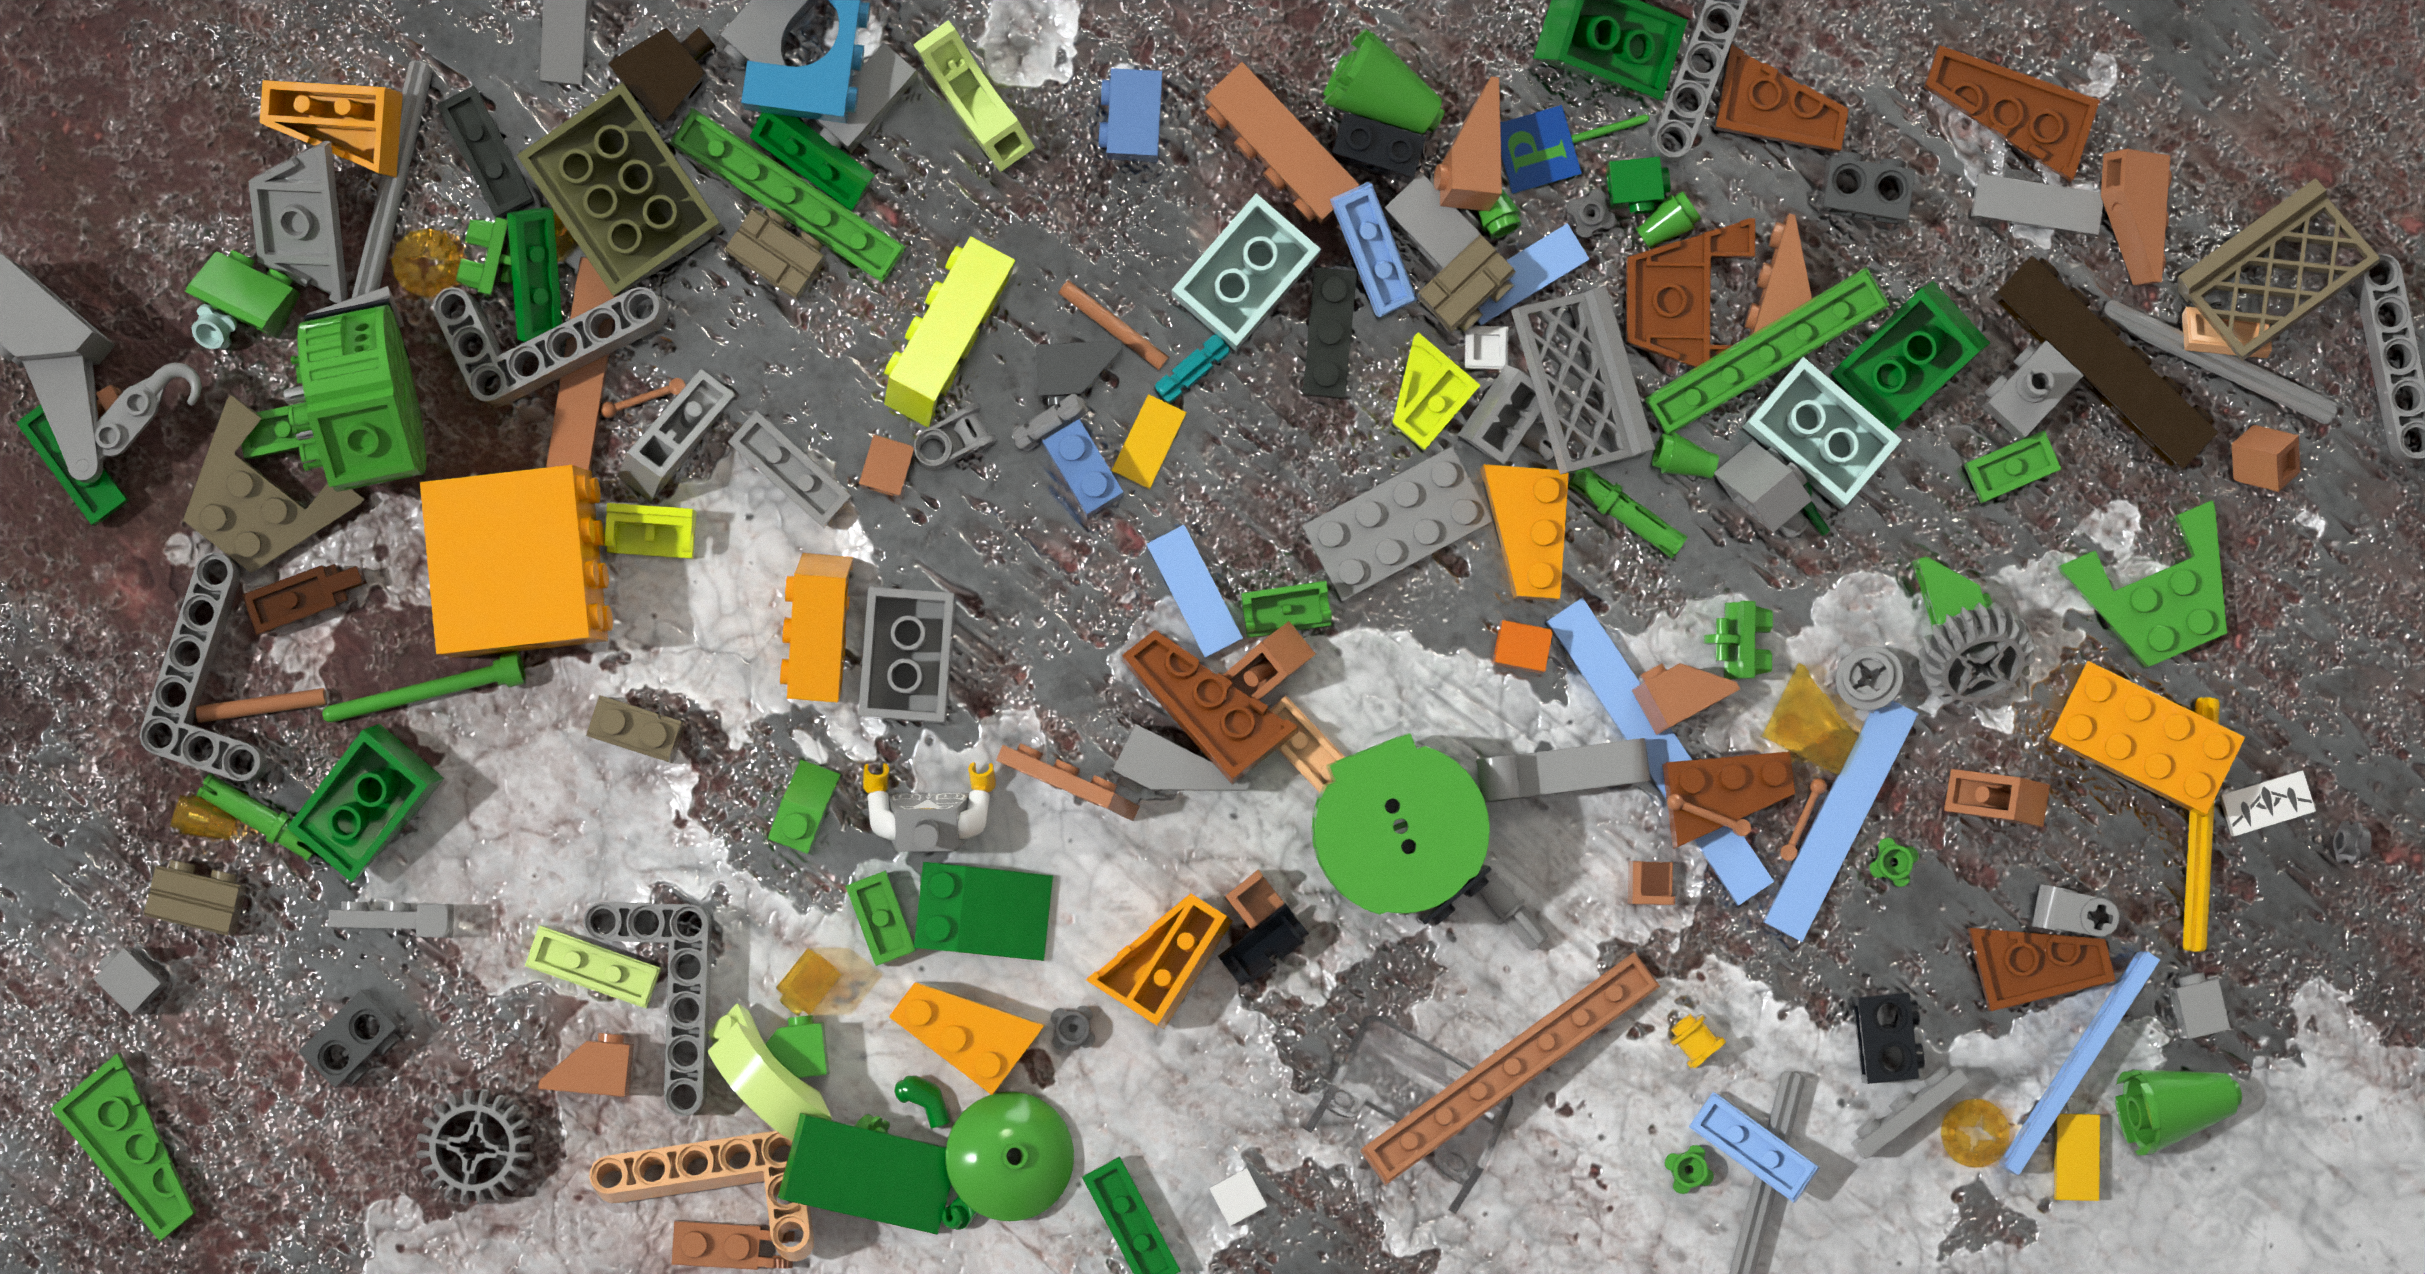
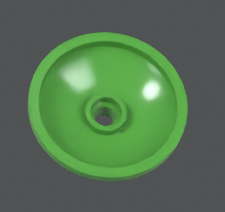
[945,1092,1074,1221]

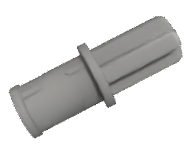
[1477,872,1548,951]

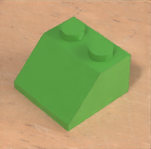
[185,250,301,339]

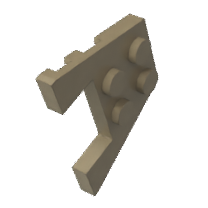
[183,394,365,573]

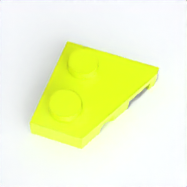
[1392,332,1480,451]

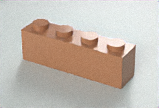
[1204,62,1359,225]

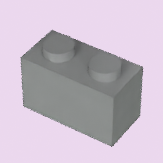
[1383,172,1481,272]

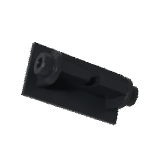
[1218,903,1309,987]

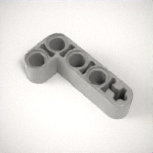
[1476,738,1651,803]

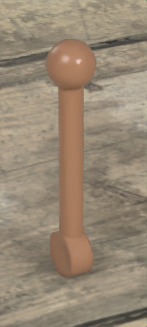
[600,378,686,418]
[1780,778,1827,861]
[1667,794,1751,836]

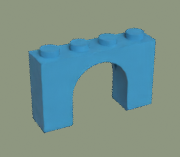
[741,0,870,124]

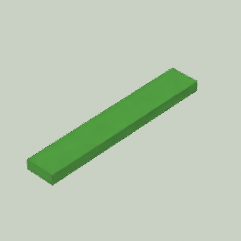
[669,108,906,284]
[1645,267,1889,435]

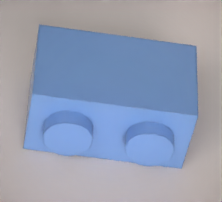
[1099,68,1162,162]
[1043,419,1124,518]

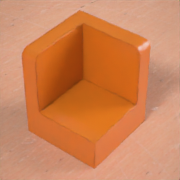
[1492,620,1553,674]

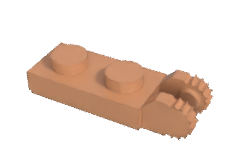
[671,1220,795,1270]

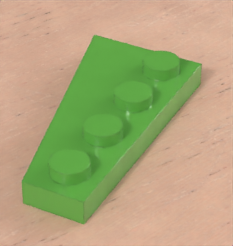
[50,1053,196,1241]

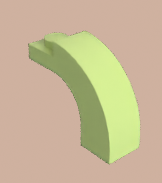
[913,20,1035,172]
[708,1003,832,1142]

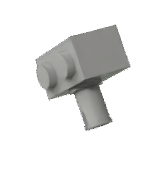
[1981,340,2084,441]
[1458,365,1554,464]
[1714,440,1812,537]

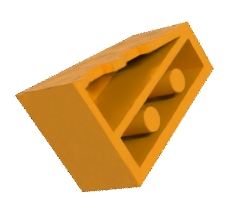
[260,80,403,178]
[1480,464,1569,602]
[780,553,854,703]
[1085,893,1233,1029]
[889,982,1045,1095]

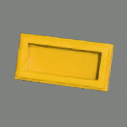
[1111,394,1187,490]
[2054,1113,2100,1201]

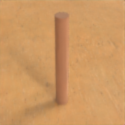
[1058,280,1170,371]
[196,688,327,723]

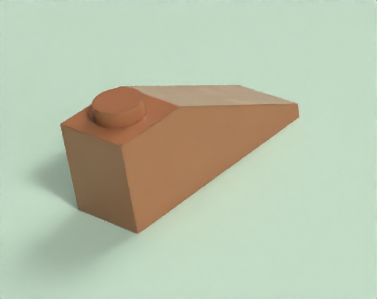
[1434,76,1502,211]

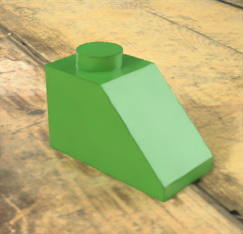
[1912,556,1993,631]
[767,760,841,855]
[765,1015,830,1078]

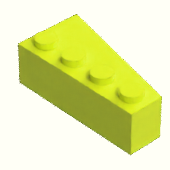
[884,236,1015,428]

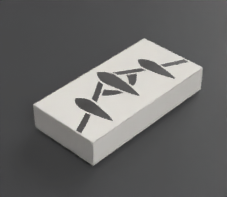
[2219,770,2316,837]

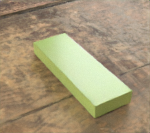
[525,925,662,1009]

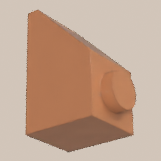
[1223,621,1316,700]
[1632,663,1740,735]
[1944,769,2050,827]
[538,1033,634,1097]

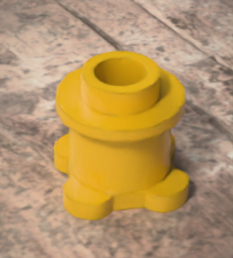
[1670,1013,1726,1068]

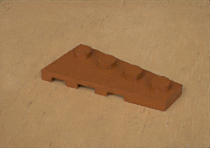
[1923,45,2100,182]

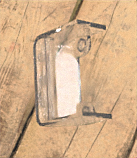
[1304,1015,1513,1214]

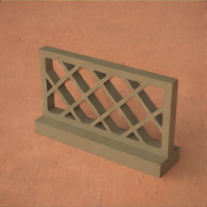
[2178,178,2380,361]

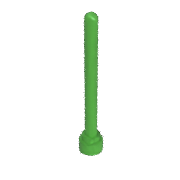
[322,651,526,723]

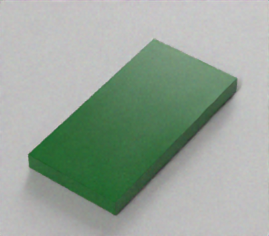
[778,1113,951,1235]

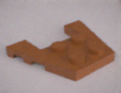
[1625,218,1755,368]

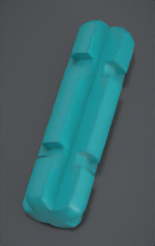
[1155,335,1230,403]

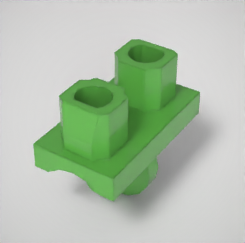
[455,217,513,298]
[1704,601,1773,680]

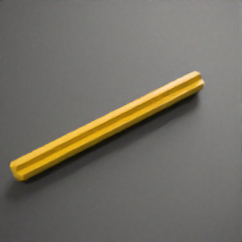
[2182,697,2220,952]

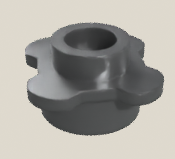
[1566,189,1616,238]
[2333,821,2371,864]
[1050,1006,1095,1051]

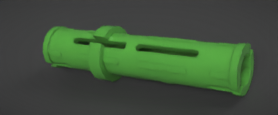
[1568,468,1688,559]
[196,772,315,862]

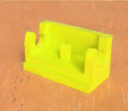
[605,503,697,559]

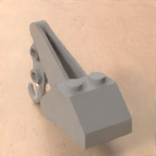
[0,252,202,483]

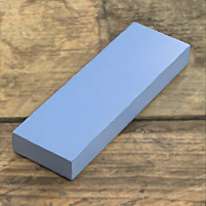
[1330,182,1417,317]
[1477,223,1590,326]
[1146,525,1243,658]
[1689,1092,1820,1203]

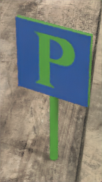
[1500,105,1650,194]

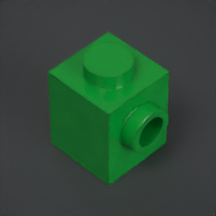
[1605,156,1671,214]

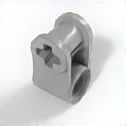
[914,402,998,471]
[2032,884,2119,936]

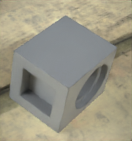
[94,948,169,1015]
[2168,972,2230,1039]

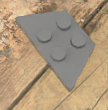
[248,141,348,303]

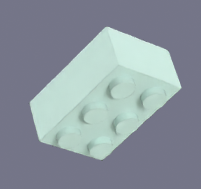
[1172,193,1321,351]
[1742,357,1902,509]

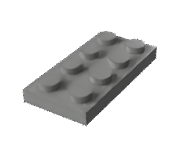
[1302,446,1492,602]

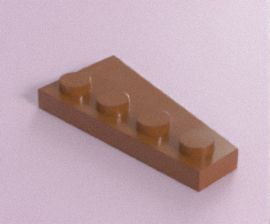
[1122,630,1298,785]

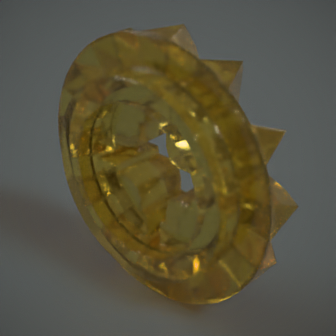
[391,228,461,297]
[1941,1099,2010,1168]

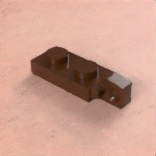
[242,564,367,636]

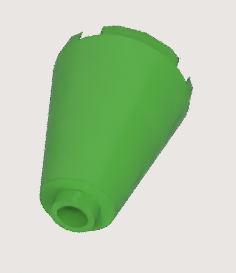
[1322,28,1445,135]
[2115,1069,2242,1155]

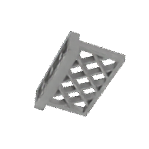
[1511,286,1655,475]

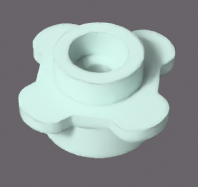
[191,304,237,349]

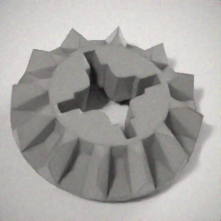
[1836,646,1905,713]

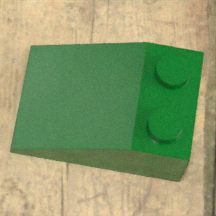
[1533,0,1688,101]
[1831,281,1990,432]
[286,723,444,883]
[914,862,1053,961]

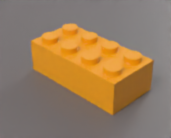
[2047,661,2245,817]

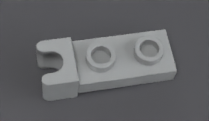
[328,901,454,938]

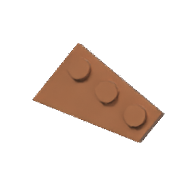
[996,743,1140,821]

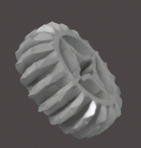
[1918,602,2035,709]
[416,1088,534,1205]

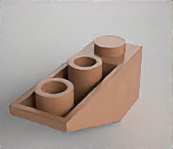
[2101,149,2172,286]
[1744,213,1812,336]

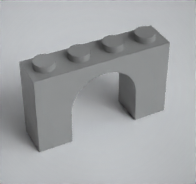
[720,0,918,153]

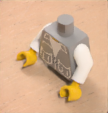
[863,762,996,852]

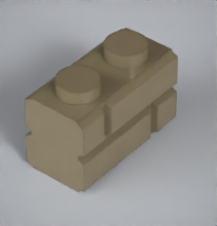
[725,208,827,301]
[1417,234,1516,333]
[586,695,686,764]
[144,859,247,936]

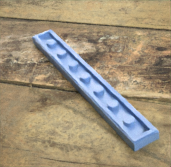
[1546,597,1774,906]

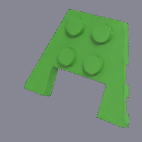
[2058,500,2227,668]

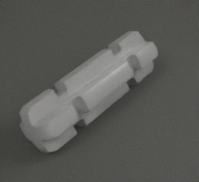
[1012,394,1088,451]

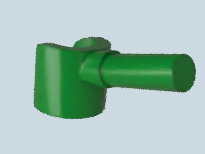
[1802,482,1830,536]

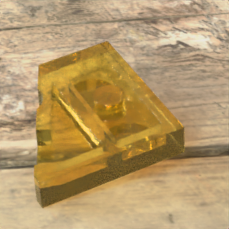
[1760,663,1857,776]

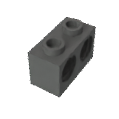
[1818,152,1916,226]
[299,990,403,1088]

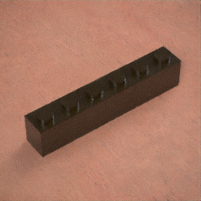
[1990,255,2219,473]

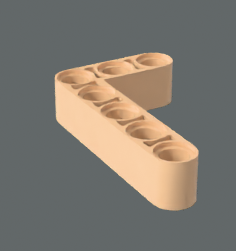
[589,1131,814,1262]

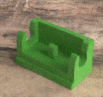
[1241,581,1332,638]

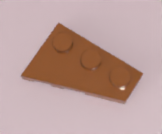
[1714,44,1849,153]
[1662,751,1795,849]
[1968,928,2116,1011]

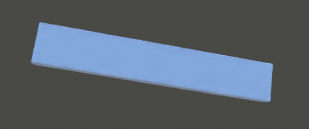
[1763,701,1918,942]
[1999,951,2160,1176]

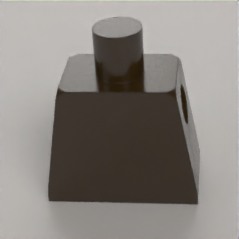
[608,27,716,131]

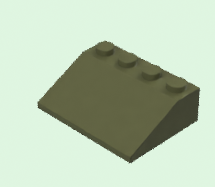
[516,82,725,297]

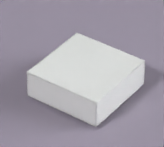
[1464,326,1508,371]
[1209,1168,1267,1227]

